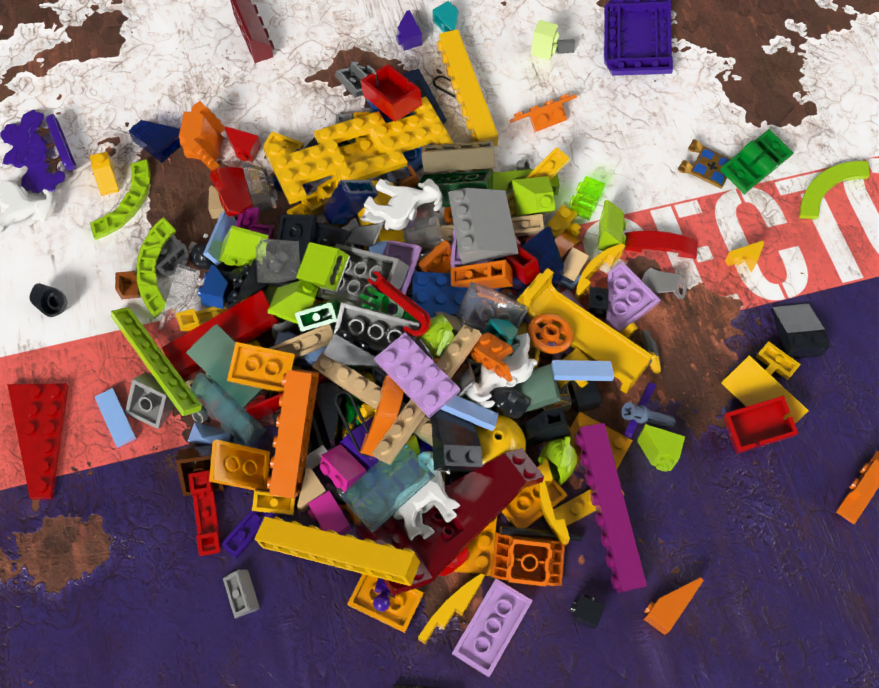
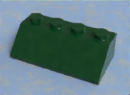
[415,169,493,209]

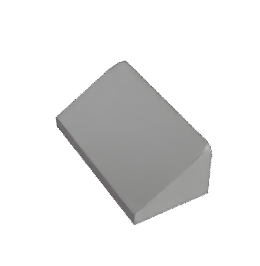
[223,569,260,618]

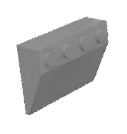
[448,188,519,266]
[317,244,409,307]

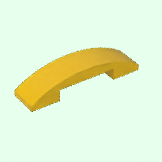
[575,244,625,302]
[175,296,251,331]
[538,460,570,545]

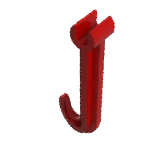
[368,271,431,337]

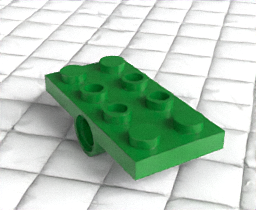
[720,129,794,195]

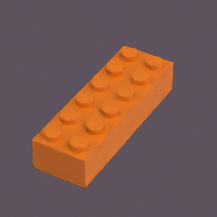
[267,369,319,499]

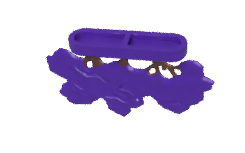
[0,109,77,194]

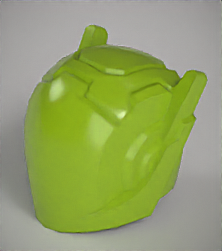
[416,314,455,358]
[538,436,578,485]

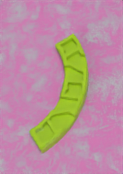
[90,159,151,240]
[799,161,870,220]
[136,217,176,318]

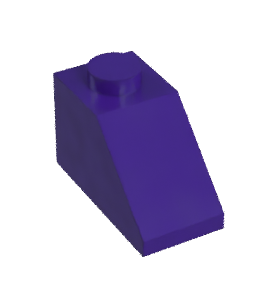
[396,10,422,51]

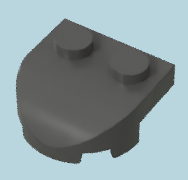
[335,62,377,97]
[155,236,189,276]

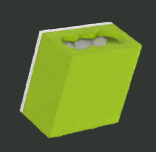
[296,242,350,292]

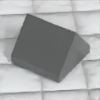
[556,39,575,54]

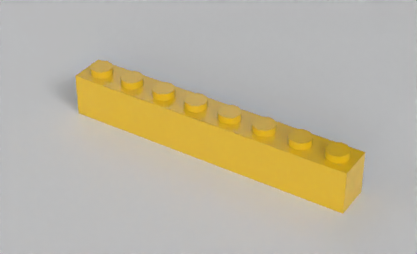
[436,29,498,146]
[254,517,420,586]

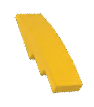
[286,178,356,216]
[418,574,485,645]

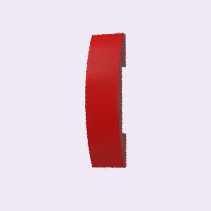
[624,231,697,259]
[188,470,221,557]

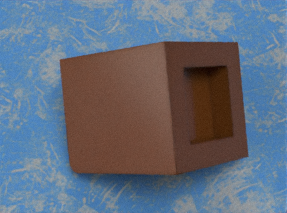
[398,165,419,189]
[115,271,140,300]

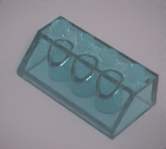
[190,373,266,447]
[340,443,435,533]

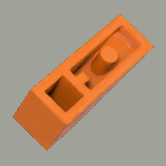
[451,260,513,289]
[644,578,704,635]

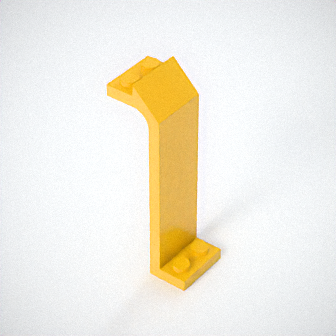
[517,268,653,394]

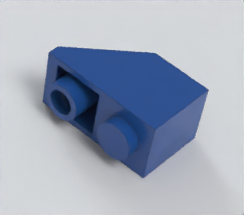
[198,265,229,309]

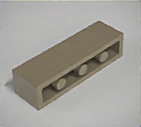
[421,141,495,174]

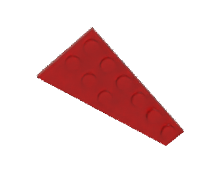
[7,383,69,500]

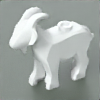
[361,179,443,230]
[0,181,56,233]
[464,333,537,408]
[393,451,460,541]

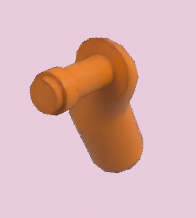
[339,503,362,525]

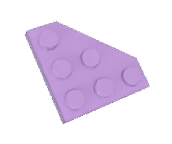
[605,262,661,333]

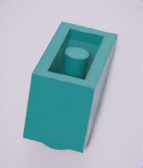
[432,1,459,32]
[484,319,518,346]

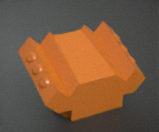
[179,101,225,171]
[491,532,565,587]

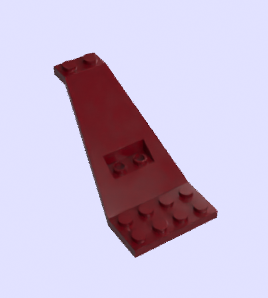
[356,448,544,596]

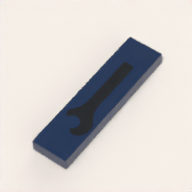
[403,68,446,124]

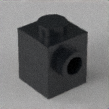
[587,287,609,318]
[569,595,605,629]

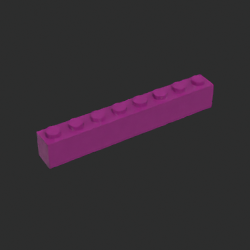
[575,423,647,593]

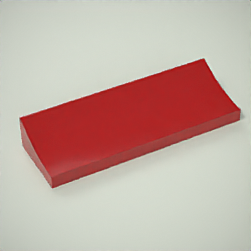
[162,290,280,379]

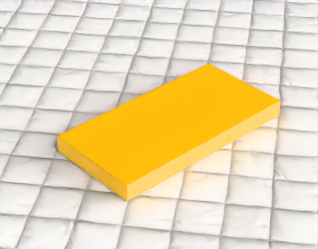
[721,356,809,424]

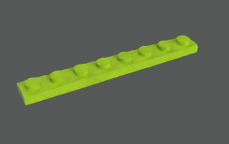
[111,307,202,416]

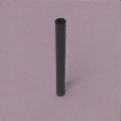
[500,526,582,542]

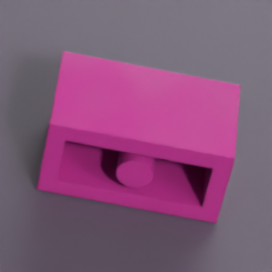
[320,444,366,494]
[307,491,351,535]

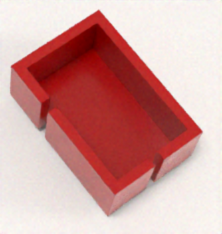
[361,64,422,122]
[722,395,799,455]

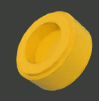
[620,322,638,338]

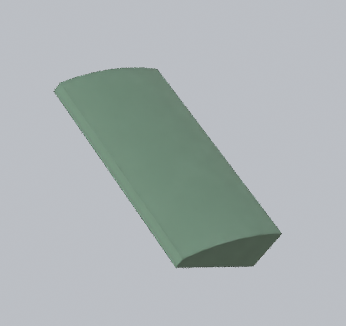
[186,324,263,408]
[486,364,561,417]

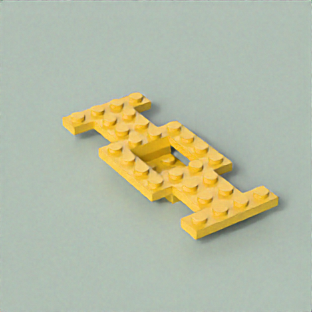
[263,97,454,204]

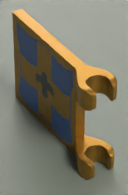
[678,139,731,189]

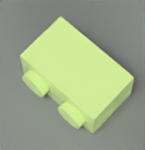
[531,20,560,60]

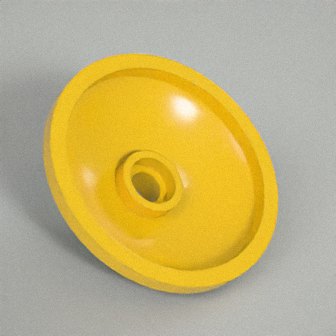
[474,414,526,465]

